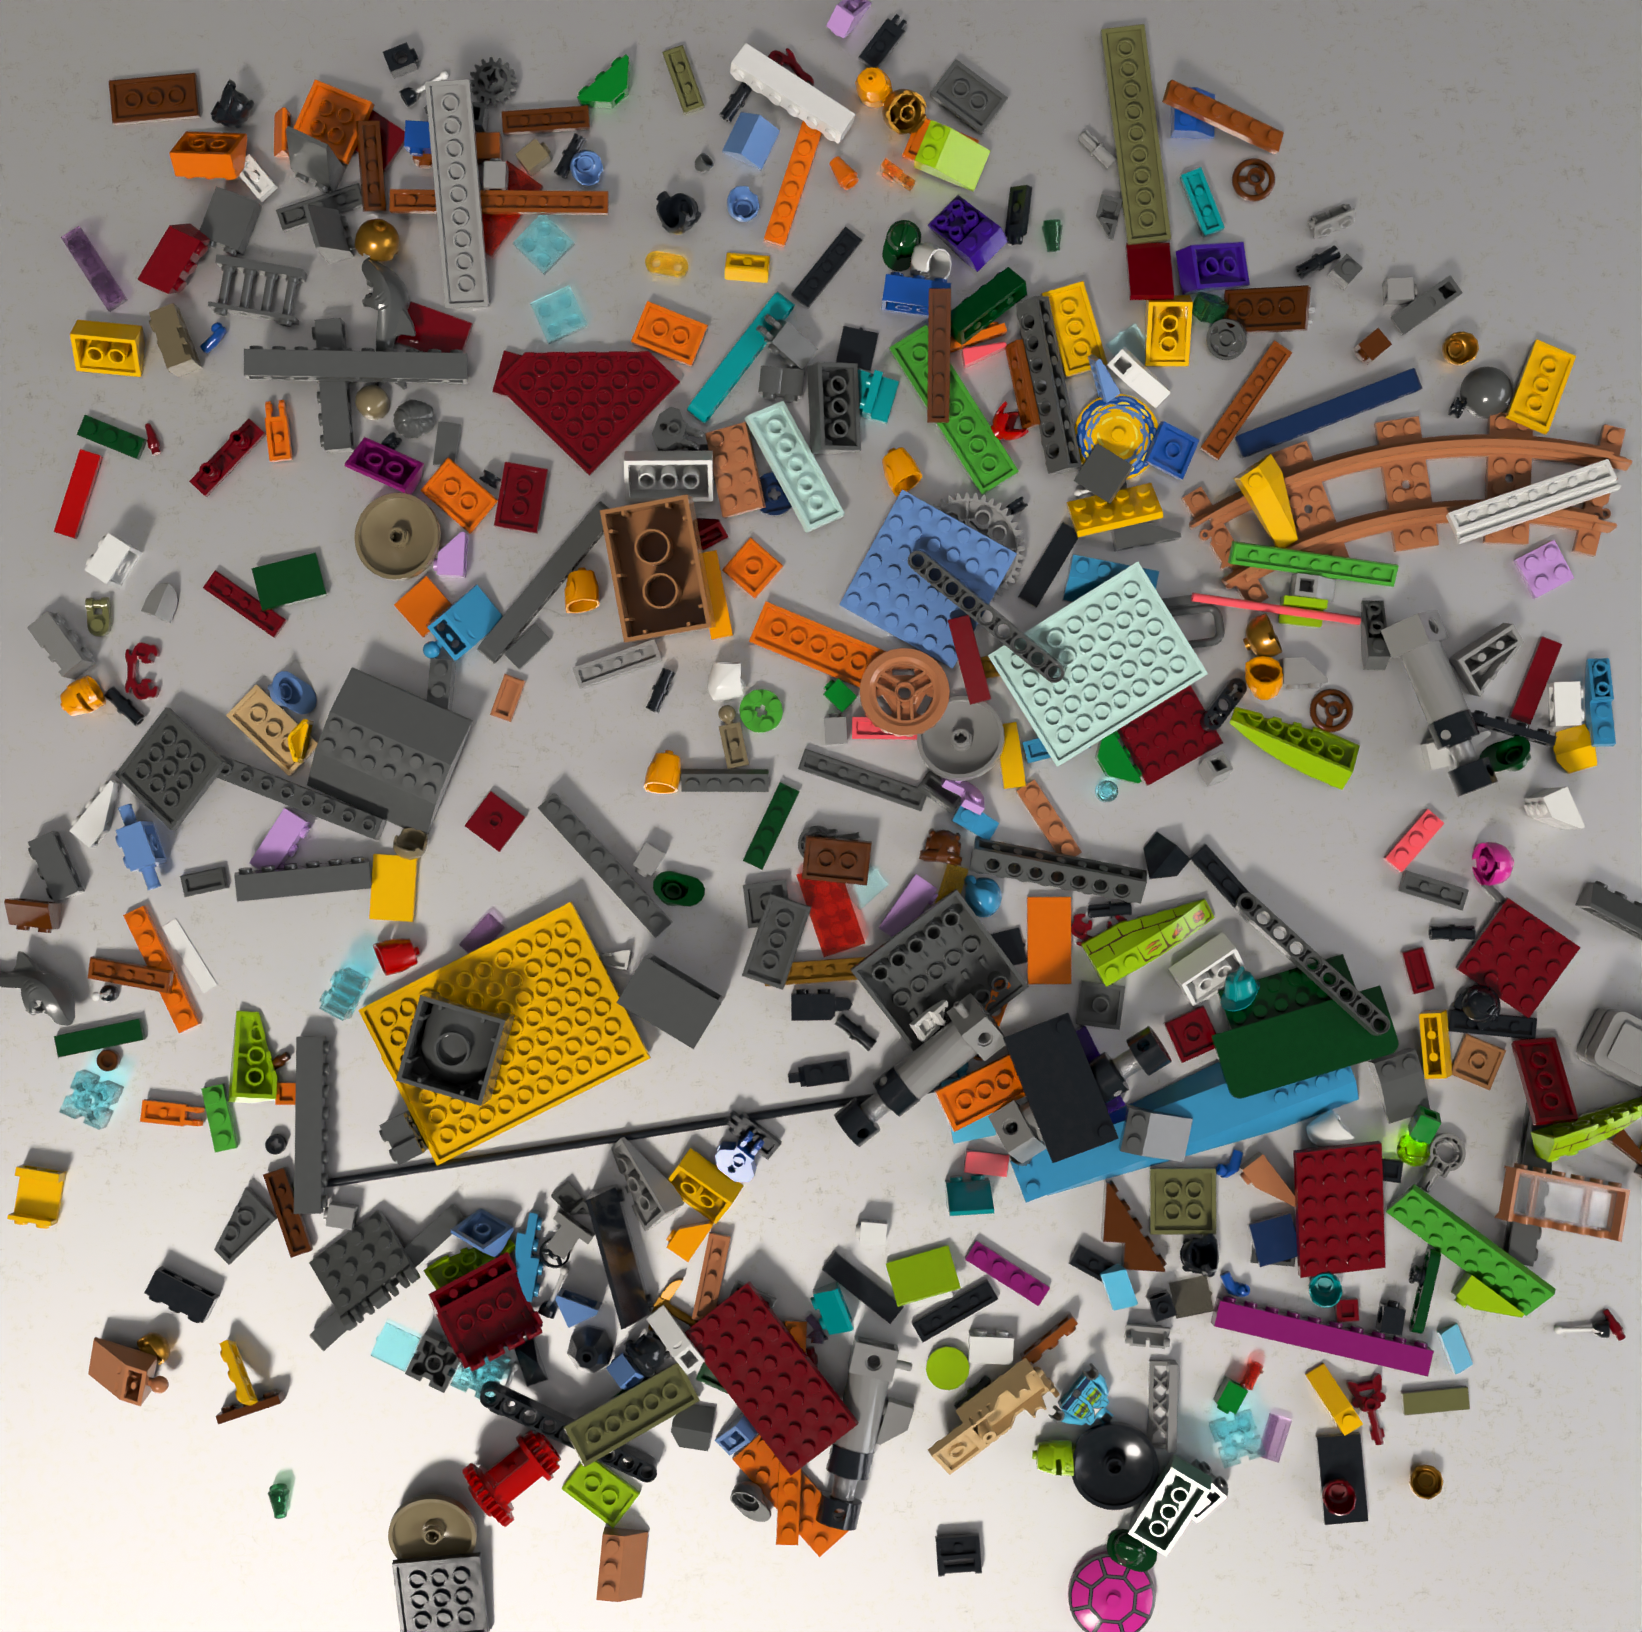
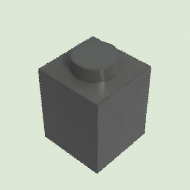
[1327,254,1363,290]

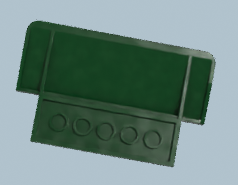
[1211,954,1399,1099]

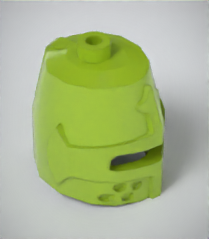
[1032,1440,1074,1476]

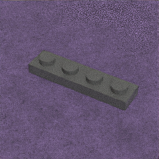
[681,769,769,792]

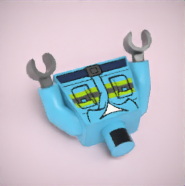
[1048,1363,1113,1425]

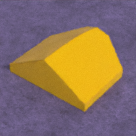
[287,719,314,764]
[1553,724,1597,774]

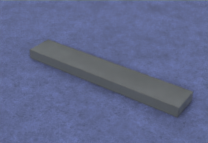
[798,749,927,811]

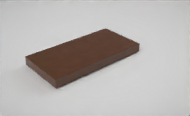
[109,73,201,126]
[1223,285,1311,334]

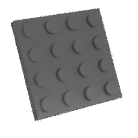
[115,707,227,831]

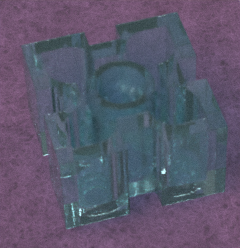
[319,967,372,1021]
[59,1069,124,1130]
[450,1354,511,1399]
[1209,1409,1266,1469]

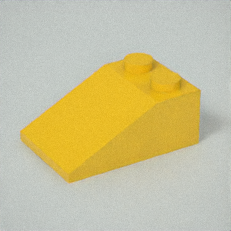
[1145,295,1193,366]

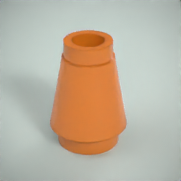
[829,156,859,190]

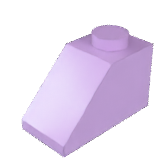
[826,0,872,39]
[433,532,468,578]

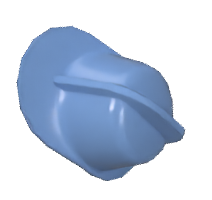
[267,671,317,714]

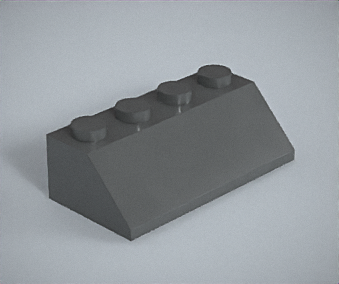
[807,362,861,454]
[1575,881,1642,940]

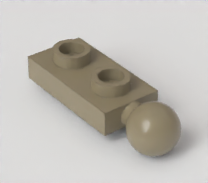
[718,705,749,769]

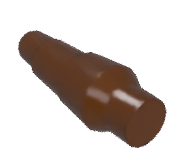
[272,1052,291,1070]

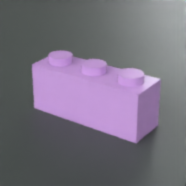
[249,808,311,870]
[878,874,938,937]

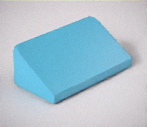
[1100,1263,1138,1311]
[1437,1323,1473,1374]

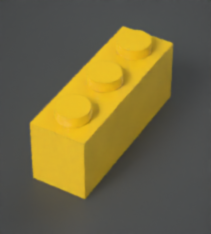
[1419,1009,1452,1079]

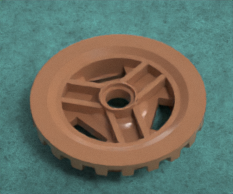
[859,648,950,737]

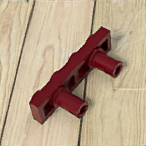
[189,418,266,497]

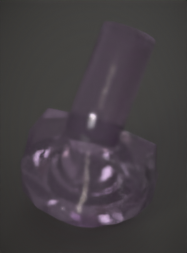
[805,1313,828,1344]

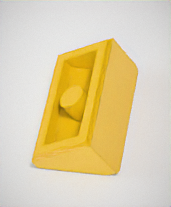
[725,252,770,283]

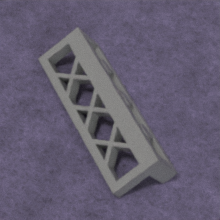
[1147,1360,1178,1453]

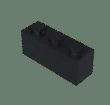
[144,1266,220,1323]

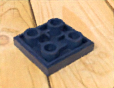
[1247,1212,1297,1267]

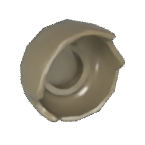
[355,385,391,421]
[393,828,428,860]

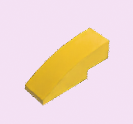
[999,722,1026,789]

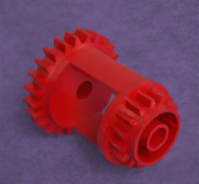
[462,1429,561,1527]

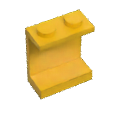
[7,1164,66,1229]

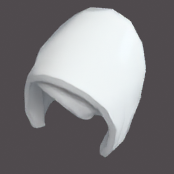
[909,242,952,281]
[707,662,745,702]
[1306,1110,1355,1147]

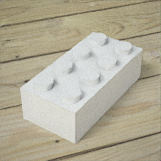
[624,451,714,502]

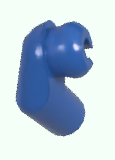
[1216,1150,1243,1178]

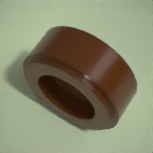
[97,1049,121,1071]

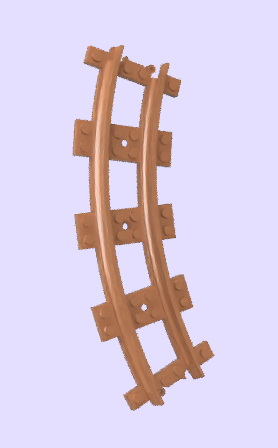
[1182,413,1633,602]

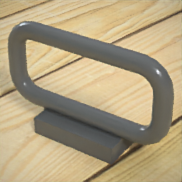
[1162,595,1225,649]

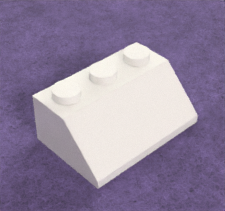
[1524,786,1585,829]
[1168,932,1247,1008]

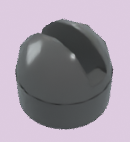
[695,153,714,173]

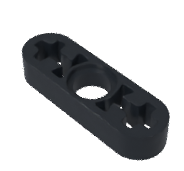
[1200,678,1247,732]

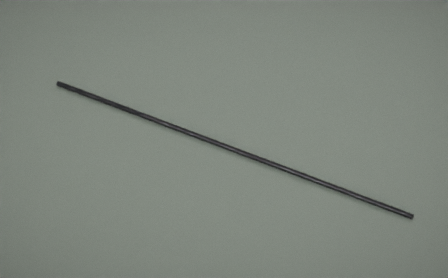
[324,1083,942,1188]

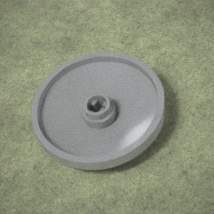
[917,696,1005,781]

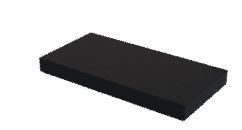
[1315,1432,1368,1525]

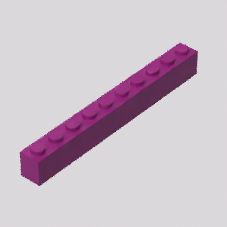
[1211,1295,1434,1377]

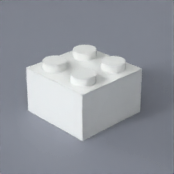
[85,533,143,589]

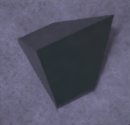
[1143,832,1190,879]

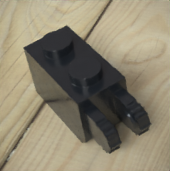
[791,989,853,1021]

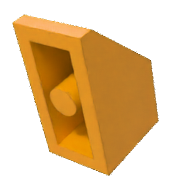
[666,1220,713,1262]

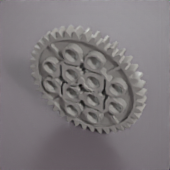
[933,492,1025,601]

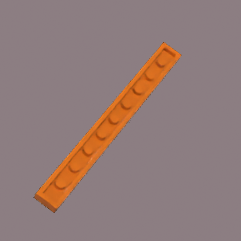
[776,1320,807,1545]

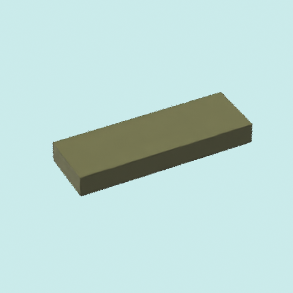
[662,45,705,115]
[1401,1386,1470,1415]

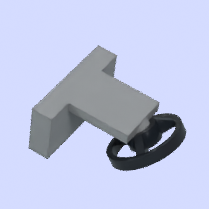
[539,1208,595,1269]

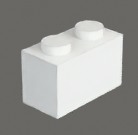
[1547,681,1584,727]
[968,1329,1014,1365]

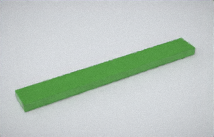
[1228,541,1399,587]

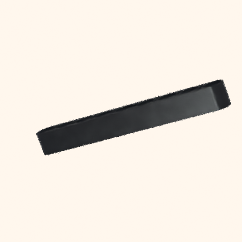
[480,1381,657,1483]

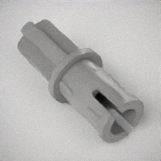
[1078,130,1117,169]

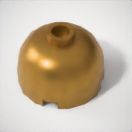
[882,89,927,135]
[355,219,399,262]
[1243,613,1282,657]

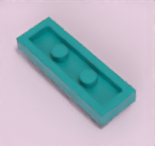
[1180,167,1225,238]

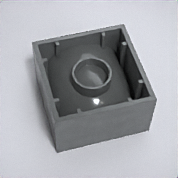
[617,953,725,1049]
[396,990,515,1106]

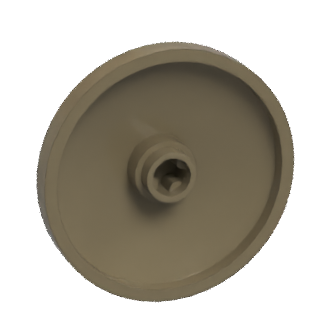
[355,493,441,581]
[388,1494,477,1559]

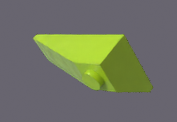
[228,1011,277,1103]

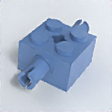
[115,804,167,890]

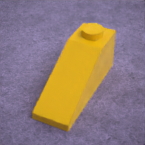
[1305,1363,1363,1436]

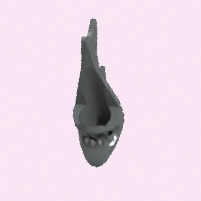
[362,257,416,390]
[0,951,75,1026]

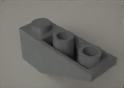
[1391,275,1463,335]
[1361,601,1391,670]

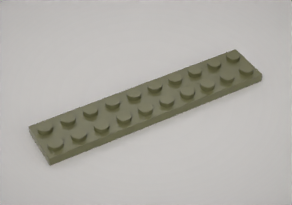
[1100,24,1171,245]

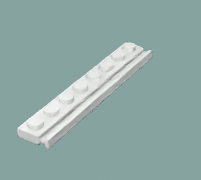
[1446,459,1621,544]

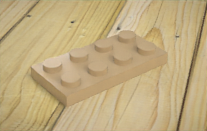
[226,684,318,776]

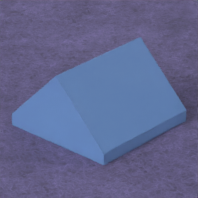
[722,112,780,170]
[451,1208,513,1257]
[555,1287,602,1328]

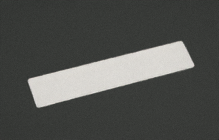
[162,919,217,993]

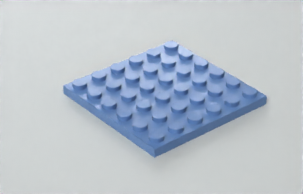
[839,489,1018,669]

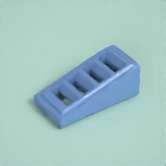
[1088,354,1120,403]

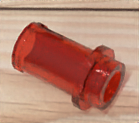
[1240,1360,1264,1390]

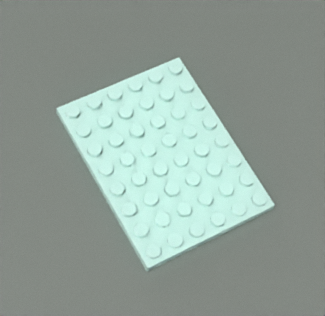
[988,562,1208,767]

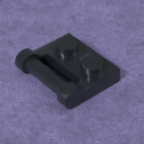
[935,1533,982,1577]

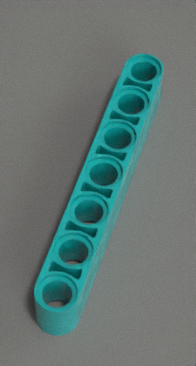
[687,291,795,424]

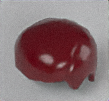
[1322,1478,1356,1516]

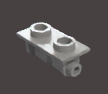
[1308,204,1355,239]
[1124,1323,1171,1349]

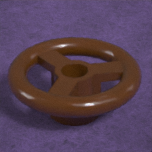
[1232,158,1275,202]
[1310,689,1353,732]

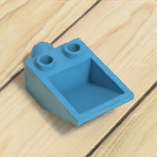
[423,584,503,661]

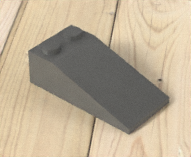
[286,126,345,193]

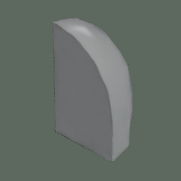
[141,583,177,623]

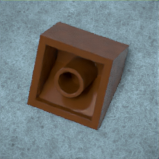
[4,898,62,933]

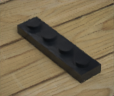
[1472,710,1557,747]

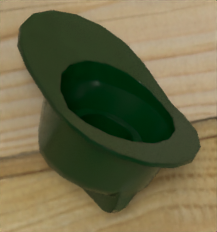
[882,220,921,271]
[1480,736,1531,772]
[653,871,705,907]
[1106,1529,1157,1572]

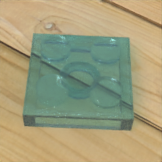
[513,215,575,275]
[530,285,588,344]

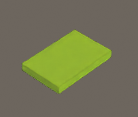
[885,1245,961,1307]
[561,1460,640,1528]

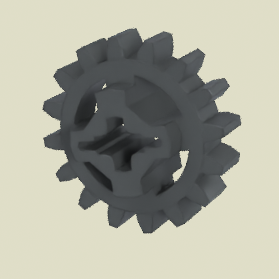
[470,57,517,107]

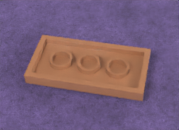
[705,422,766,518]

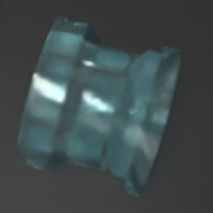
[1095,780,1118,802]

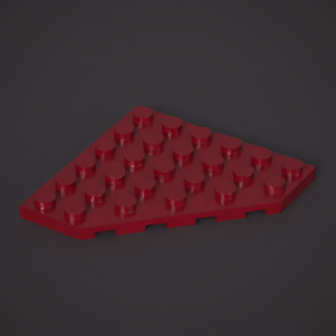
[495,351,680,476]

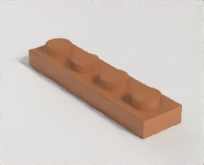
[1016,779,1082,857]
[692,1232,731,1321]

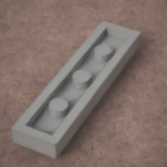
[573,639,662,689]

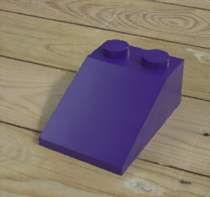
[1176,242,1250,295]

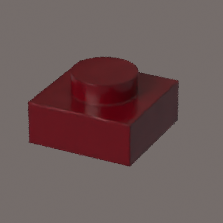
[1335,1298,1359,1322]

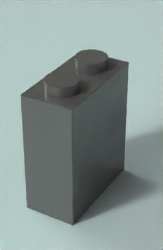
[199,186,262,256]

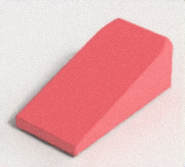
[961,342,1006,369]
[963,1149,1009,1177]

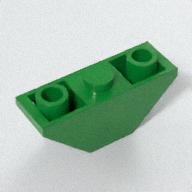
[577,54,630,109]
[1095,731,1142,784]

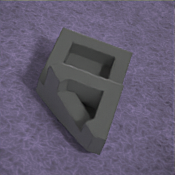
[1096,194,1122,239]
[551,1180,590,1216]

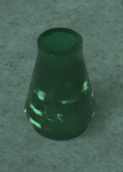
[1041,219,1063,252]
[267,1483,290,1519]

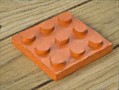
[294,80,375,164]

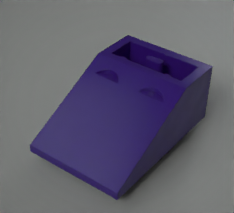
[928,195,1008,272]

